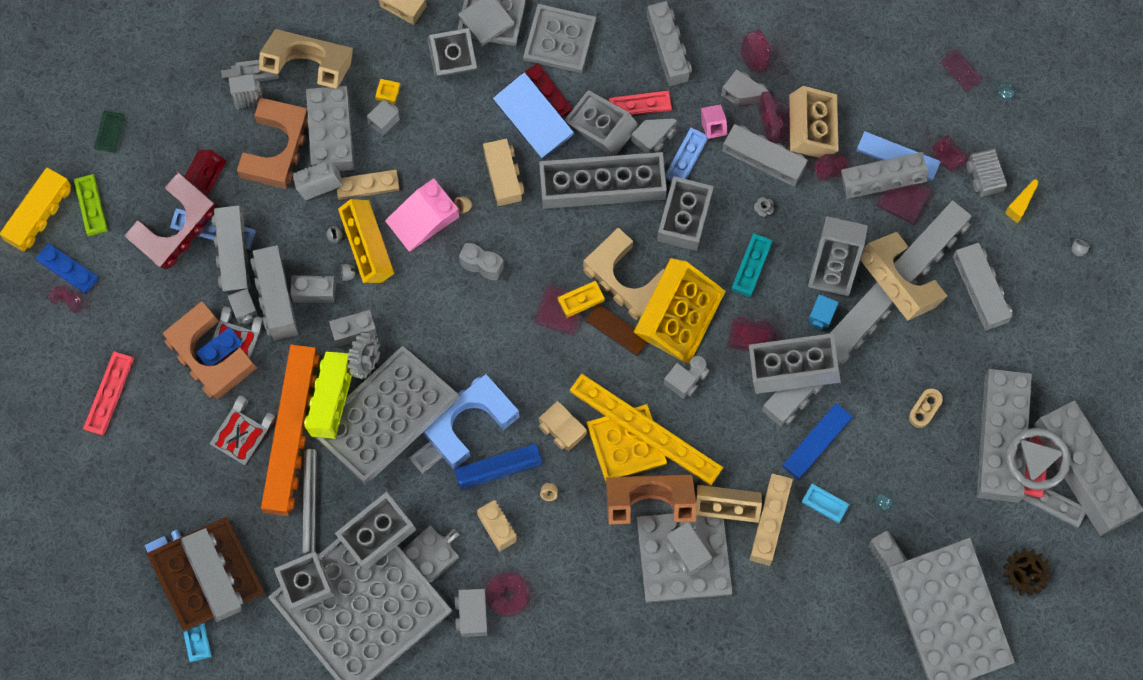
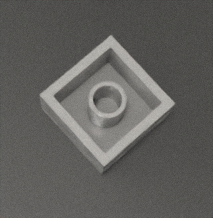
[427,28,477,77]
[274,551,335,613]

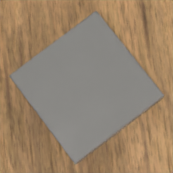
[458,0,514,46]

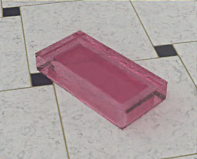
[940,50,982,92]

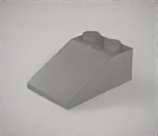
[564,90,640,156]

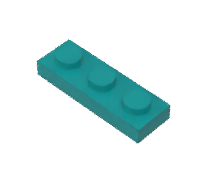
[731,233,773,298]

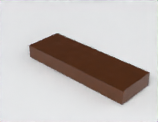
[586,304,647,356]

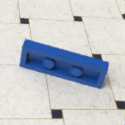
[36,243,98,294]

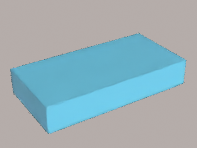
[801,484,850,523]

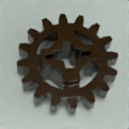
[1003,548,1051,597]

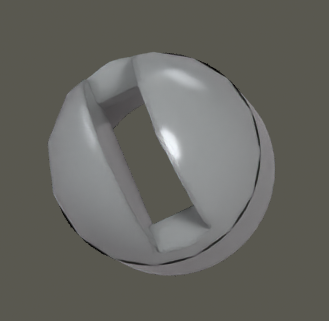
[326,226,343,243]
[1071,239,1090,256]
[341,264,356,281]

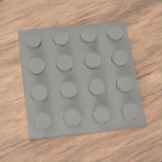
[637,514,732,603]

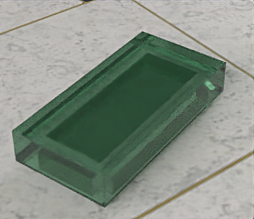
[94,111,125,153]

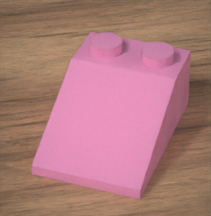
[385,178,459,252]

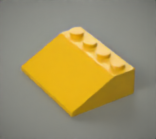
[634,258,726,364]

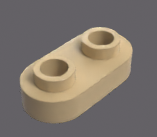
[909,389,943,428]

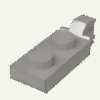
[221,60,279,83]

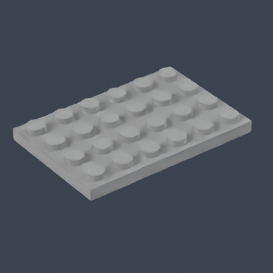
[315,346,460,485]
[887,538,1015,680]

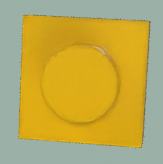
[375,79,401,104]

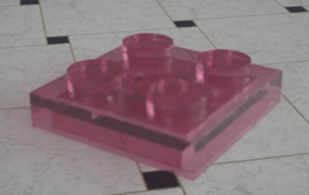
[758,91,783,143]

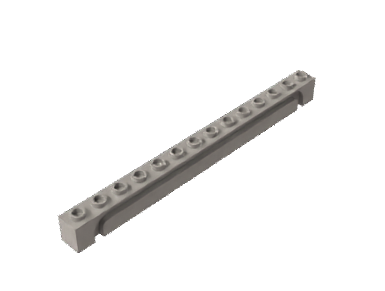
[762,200,972,427]

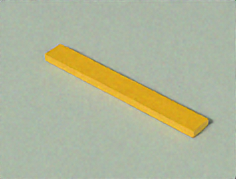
[570,374,723,486]

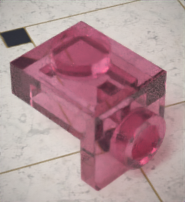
[933,135,967,171]
[814,154,848,181]
[47,284,81,314]

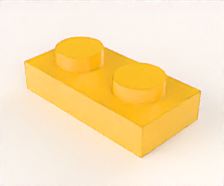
[558,281,605,318]

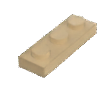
[337,170,400,200]

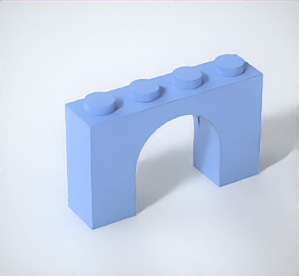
[422,374,520,470]

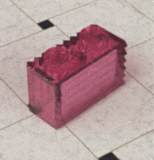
[740,29,772,73]
[727,317,774,352]

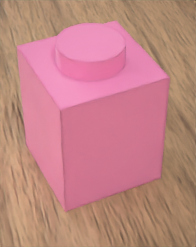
[701,104,727,139]

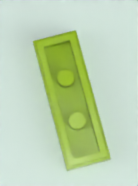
[74,174,108,236]

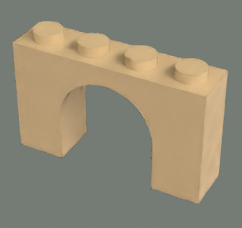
[259,29,353,89]
[583,228,664,320]
[860,232,947,320]

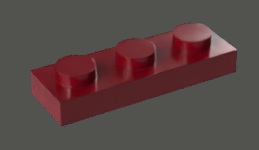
[521,63,573,118]

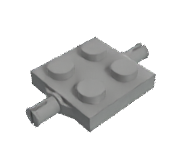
[402,525,460,584]

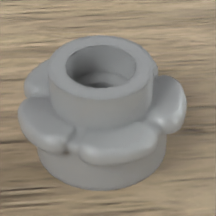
[754,197,774,217]

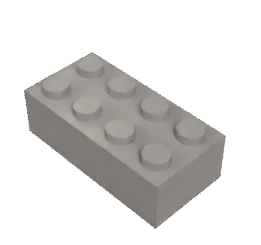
[306,86,354,171]
[808,216,868,296]
[250,245,299,341]
[749,333,841,394]

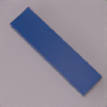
[782,403,853,480]

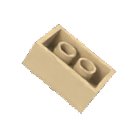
[789,86,838,159]

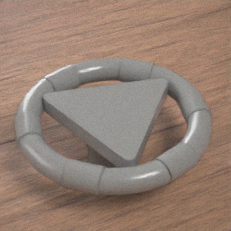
[1006,428,1071,490]

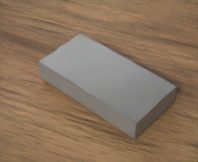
[409,442,443,474]

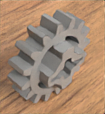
[347,332,380,379]

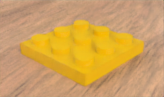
[586,404,667,483]

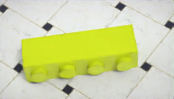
[304,352,353,439]

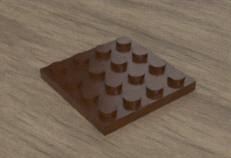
[146,516,264,632]

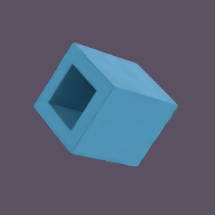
[808,295,838,330]

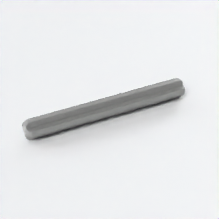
[303,449,317,554]

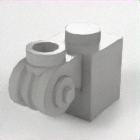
[663,356,710,399]

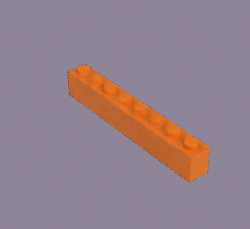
[261,345,320,516]

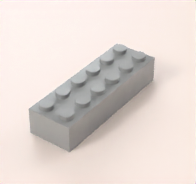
[539,152,667,209]
[976,369,1032,503]
[1032,400,1143,536]

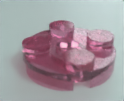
[485,573,529,617]

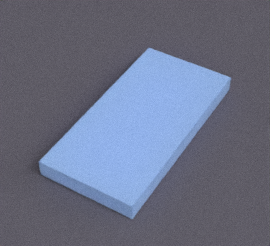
[493,72,575,159]

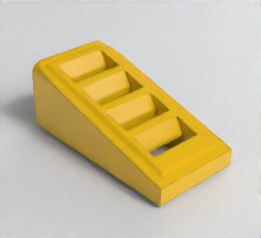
[1005,179,1039,223]

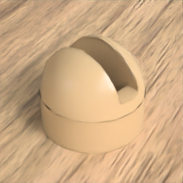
[454,196,472,214]
[540,482,558,501]

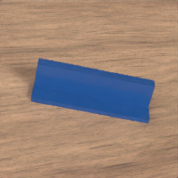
[454,444,542,490]

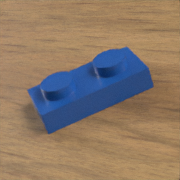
[196,327,243,366]

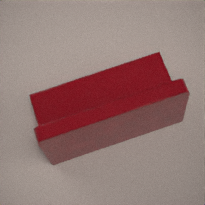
[185,150,226,196]

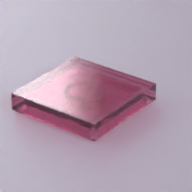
[876,183,932,225]
[534,285,582,336]

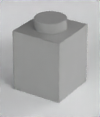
[367,100,400,136]
[228,289,258,324]

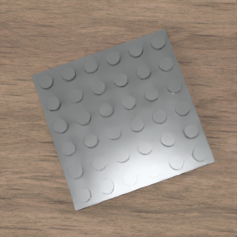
[268,538,453,680]

